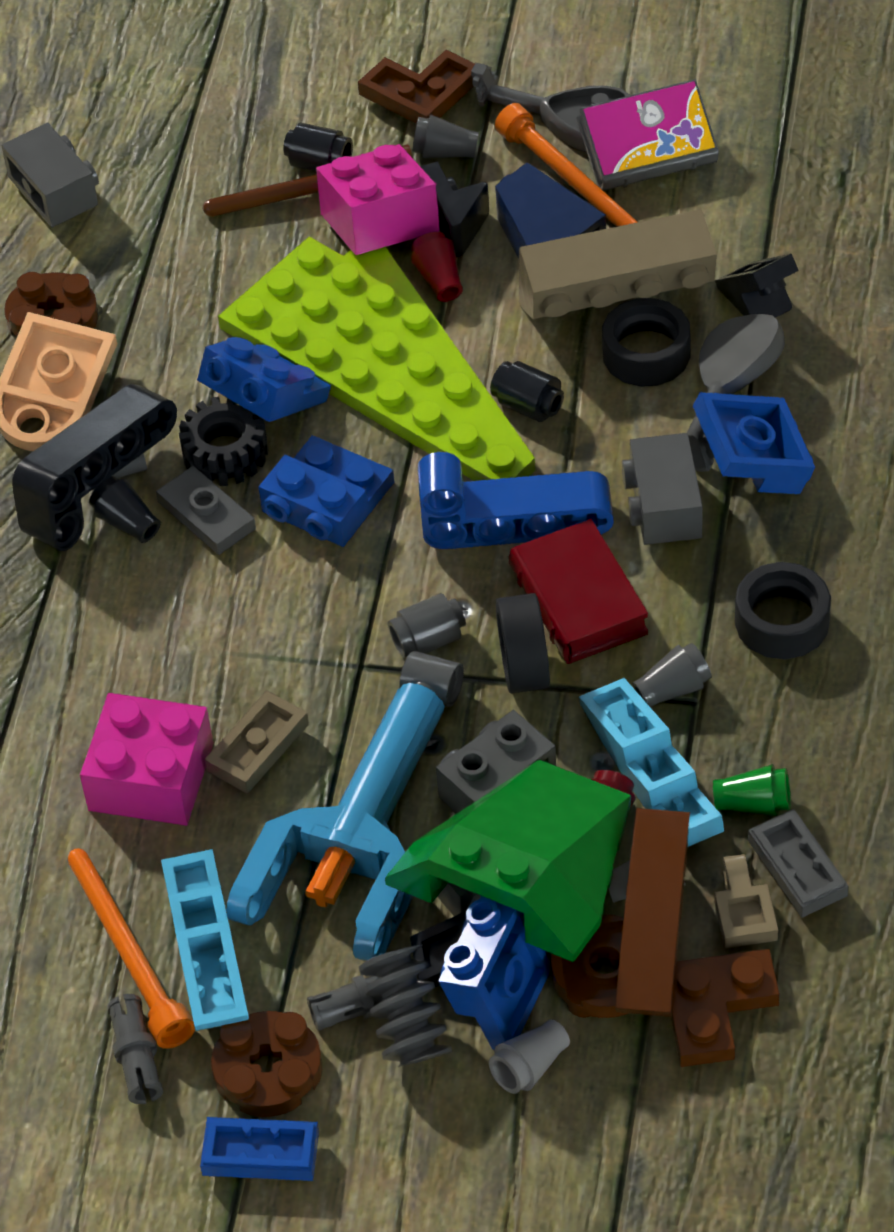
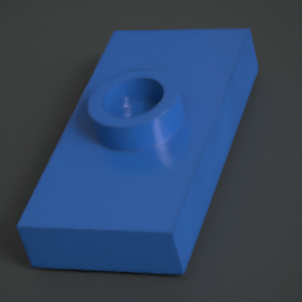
[200,1117,319,1181]

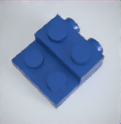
[197,337,331,422]
[693,392,816,494]
[258,435,395,547]
[438,896,551,1050]

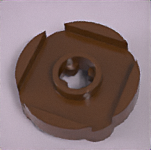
[4,272,99,336]
[551,914,629,1018]
[211,1011,322,1117]

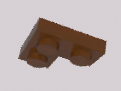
[358,50,475,124]
[671,949,779,1067]

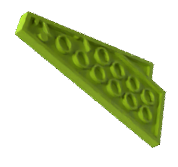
[218,236,536,481]

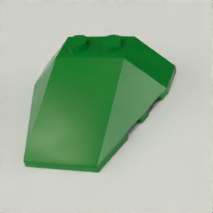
[385,760,631,962]

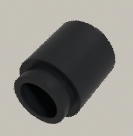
[283,122,353,172]
[490,361,564,422]

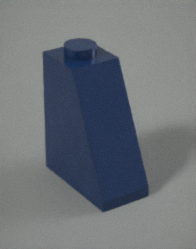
[495,162,606,259]

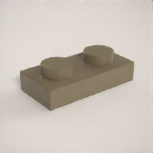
[205,690,309,794]

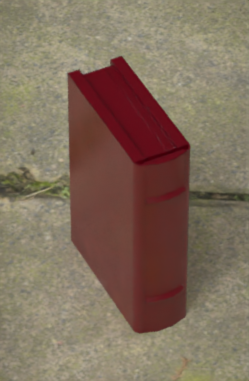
[508,519,648,664]

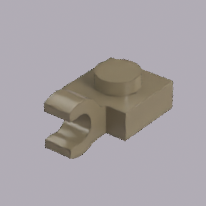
[714,854,778,949]

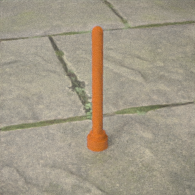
[495,103,638,227]
[68,848,195,1049]

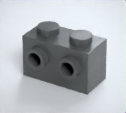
[1,122,99,228]
[621,433,703,545]
[436,709,556,814]

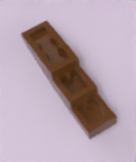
[615,808,690,1017]

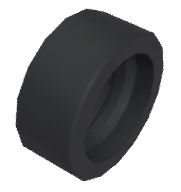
[602,298,691,387]
[735,562,831,659]
[496,593,550,694]

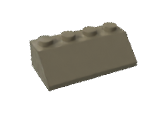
[519,209,717,319]

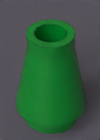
[713,764,791,816]

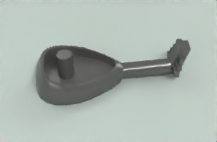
[471,63,630,153]
[687,314,785,472]

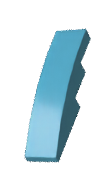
[579,678,724,847]
[161,849,249,1031]

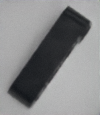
[12,384,177,551]

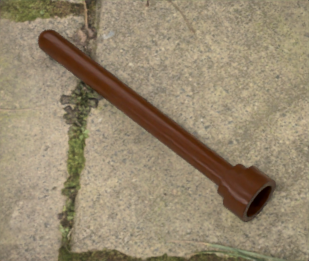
[203,144,413,217]

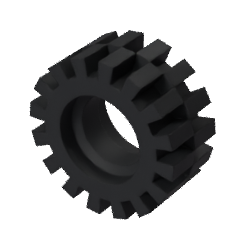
[179,397,268,486]

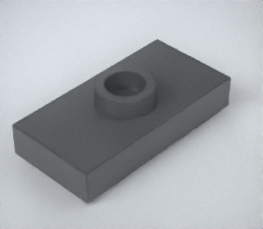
[156,466,256,555]
[748,809,849,918]

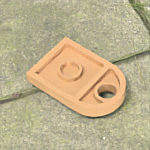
[0,312,118,451]

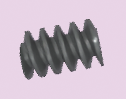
[359,945,453,1067]

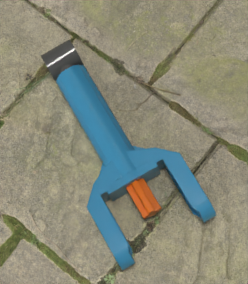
[226,651,464,961]

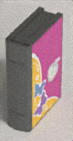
[576,79,719,191]

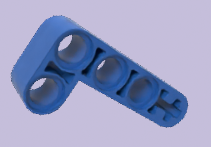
[417,452,614,549]

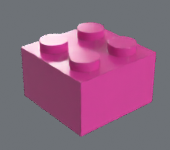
[316,144,440,255]
[80,693,214,826]

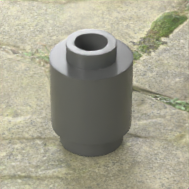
[387,593,466,658]

